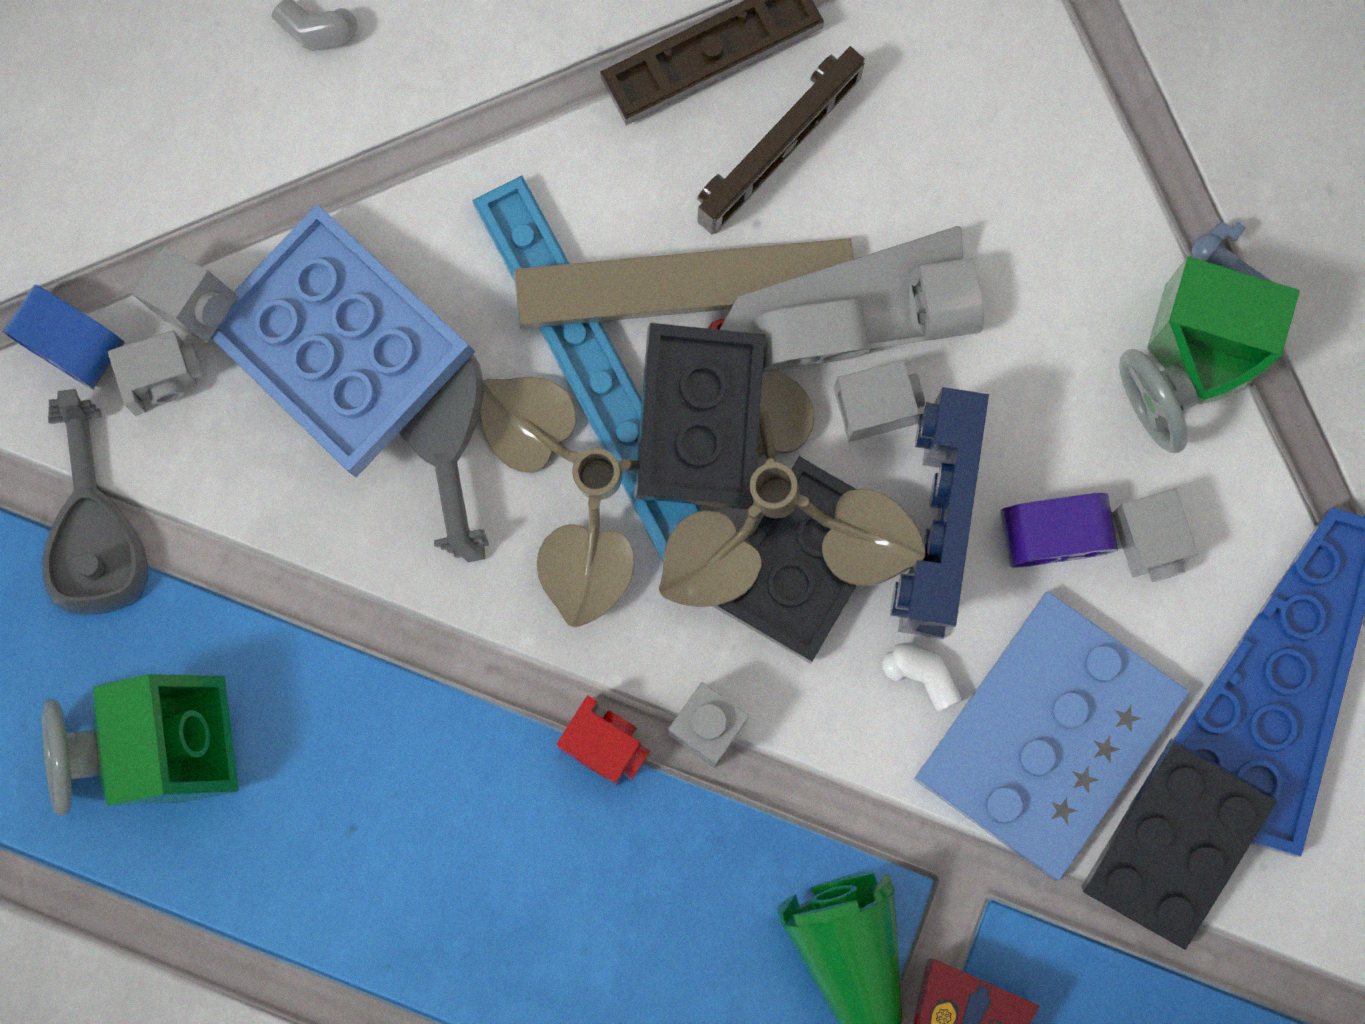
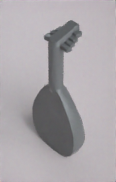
[399,354,489,563]
[42,389,148,615]

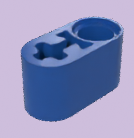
[2,284,125,390]

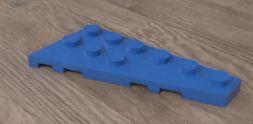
[1128,507,1365,857]

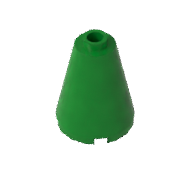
[778,873,903,1024]

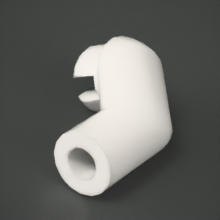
[882,643,963,712]

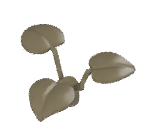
[659,370,925,607]
[480,377,637,627]

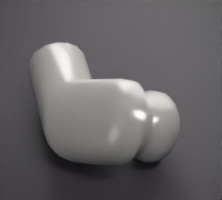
[271,0,357,51]

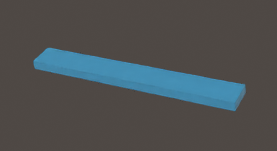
[472,175,701,562]

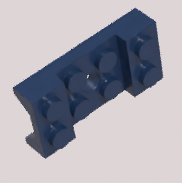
[890,387,989,639]

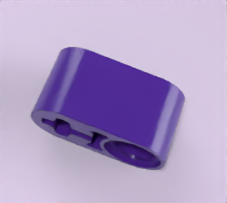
[1000,493,1118,568]

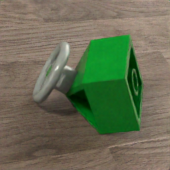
[1119,256,1300,453]
[41,674,239,816]

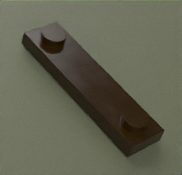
[600,0,824,125]
[697,46,865,235]

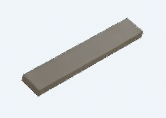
[514,238,854,329]

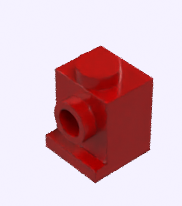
[556,695,650,786]

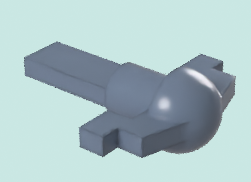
[1191,221,1273,282]

